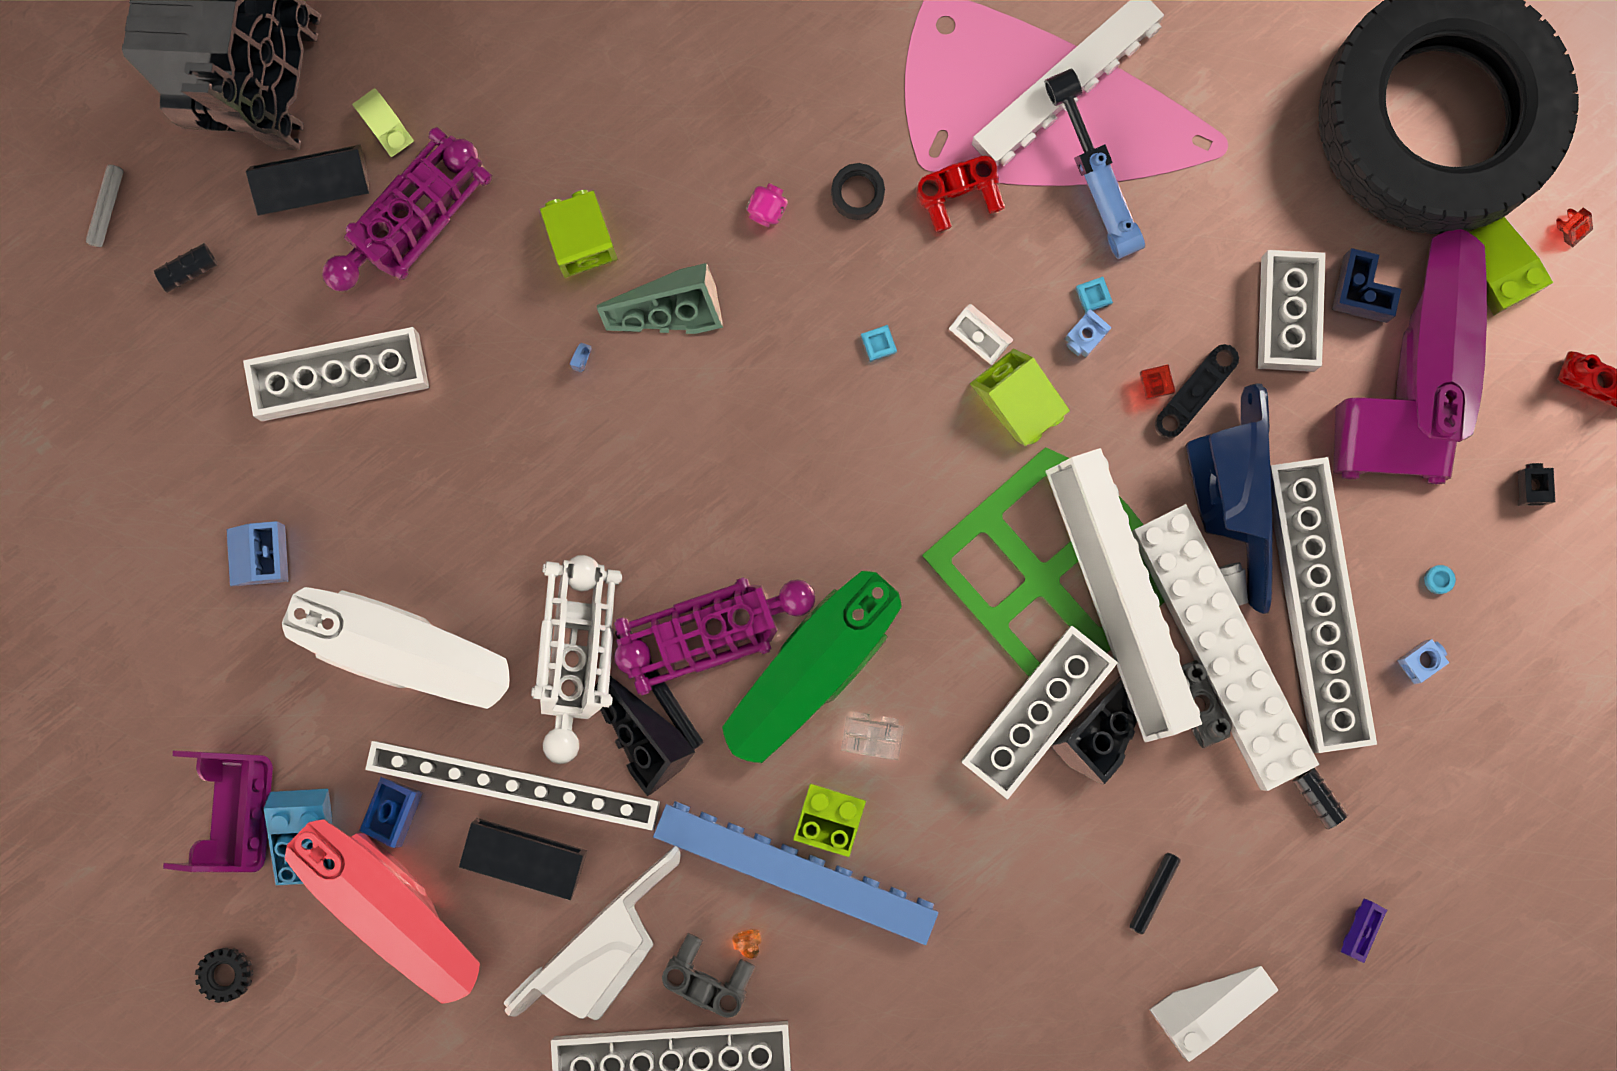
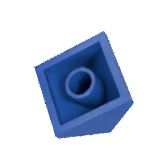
[359,777,423,848]

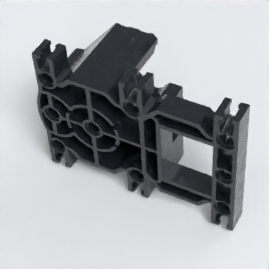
[122,0,321,150]

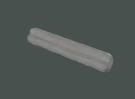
[86,165,123,247]

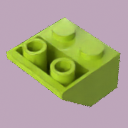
[793,784,866,857]

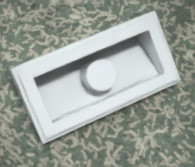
[949,304,1013,365]

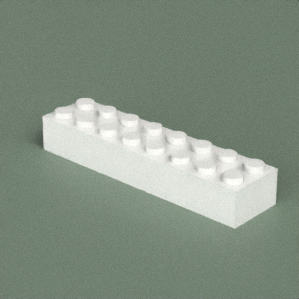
[551,1021,791,1071]

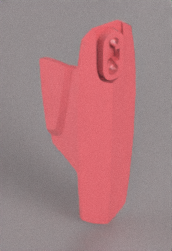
[285,819,480,1004]

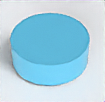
[1424,565,1456,594]

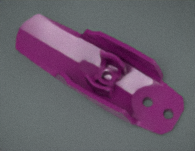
[1396,229,1487,442]

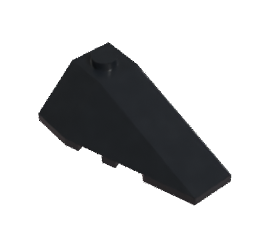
[594,675,695,796]

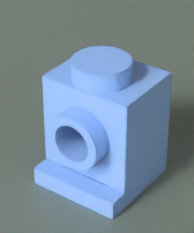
[1065,309,1112,358]

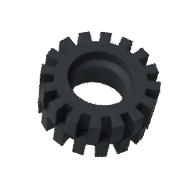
[195,948,253,1003]

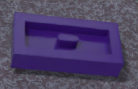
[1341,898,1387,963]

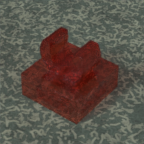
[1556,207,1594,247]
[1139,364,1176,400]

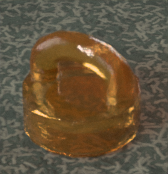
[732,929,762,959]

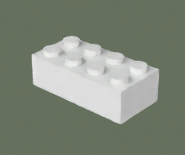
[1258,250,1325,372]

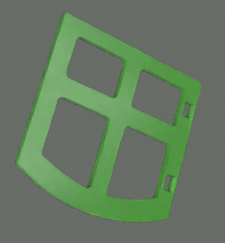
[922,447,1165,677]

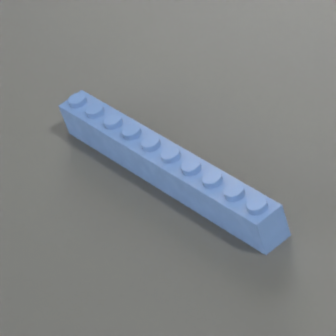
[653,801,939,945]

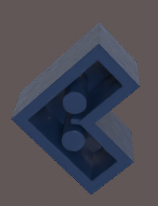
[1332,248,1401,323]

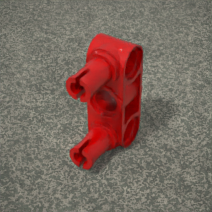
[917,156,1005,233]
[1557,351,1617,407]

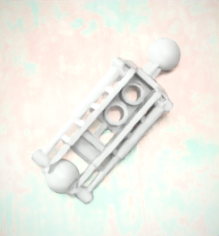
[531,555,622,764]

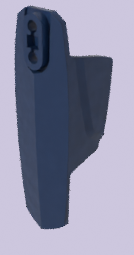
[1186,383,1272,614]

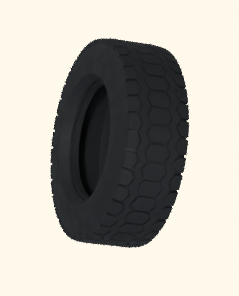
[1318,0,1579,234]

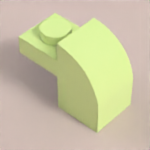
[352,88,414,158]

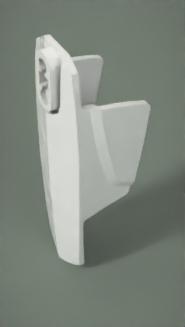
[282,587,509,709]
[503,846,681,1020]

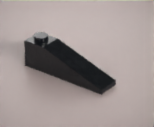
[1051,676,1137,785]

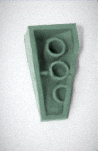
[597,263,723,334]

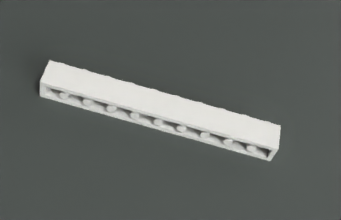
[365,741,660,830]

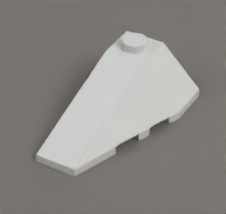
[1149,966,1278,1062]

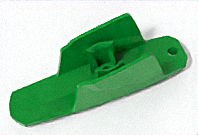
[722,571,902,763]

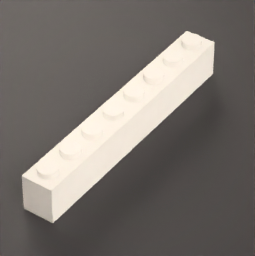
[972,0,1164,166]

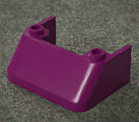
[163,750,273,872]

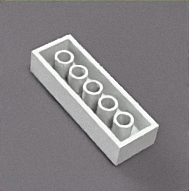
[243,327,429,422]
[961,626,1118,800]

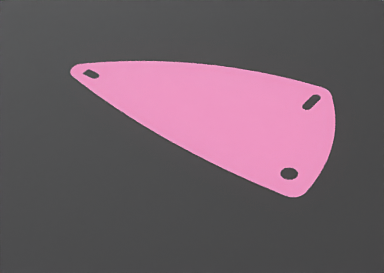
[905,0,1228,186]

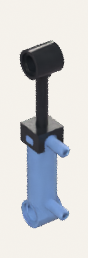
[1044,68,1145,259]

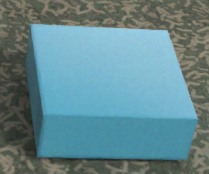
[1076,277,1113,314]
[861,325,897,362]

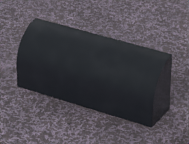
[246,144,369,216]
[459,818,587,900]

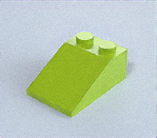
[1469,217,1553,316]

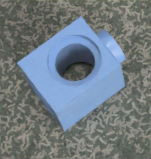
[1397,639,1449,684]

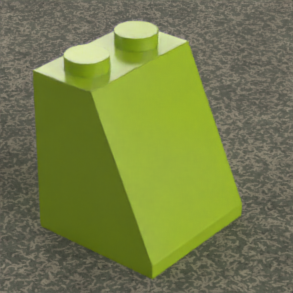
[540,190,618,278]
[970,349,1070,446]

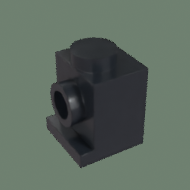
[1518,463,1556,506]

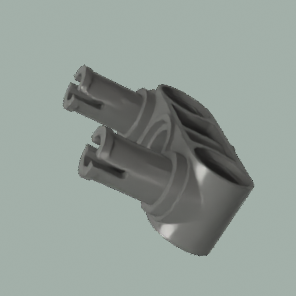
[1181,660,1231,748]
[662,933,755,1018]

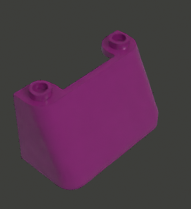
[1333,398,1457,484]

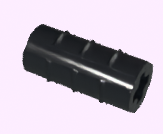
[154,243,217,293]
[1293,768,1348,830]

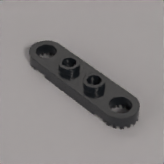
[1155,344,1239,438]

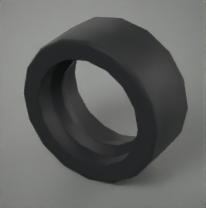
[831,163,885,220]

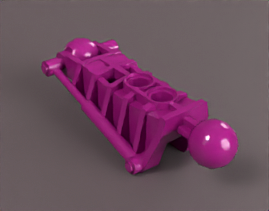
[322,127,492,291]
[614,577,815,696]

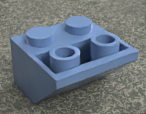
[227,521,289,587]

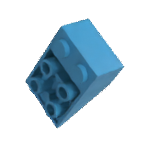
[264,789,334,885]

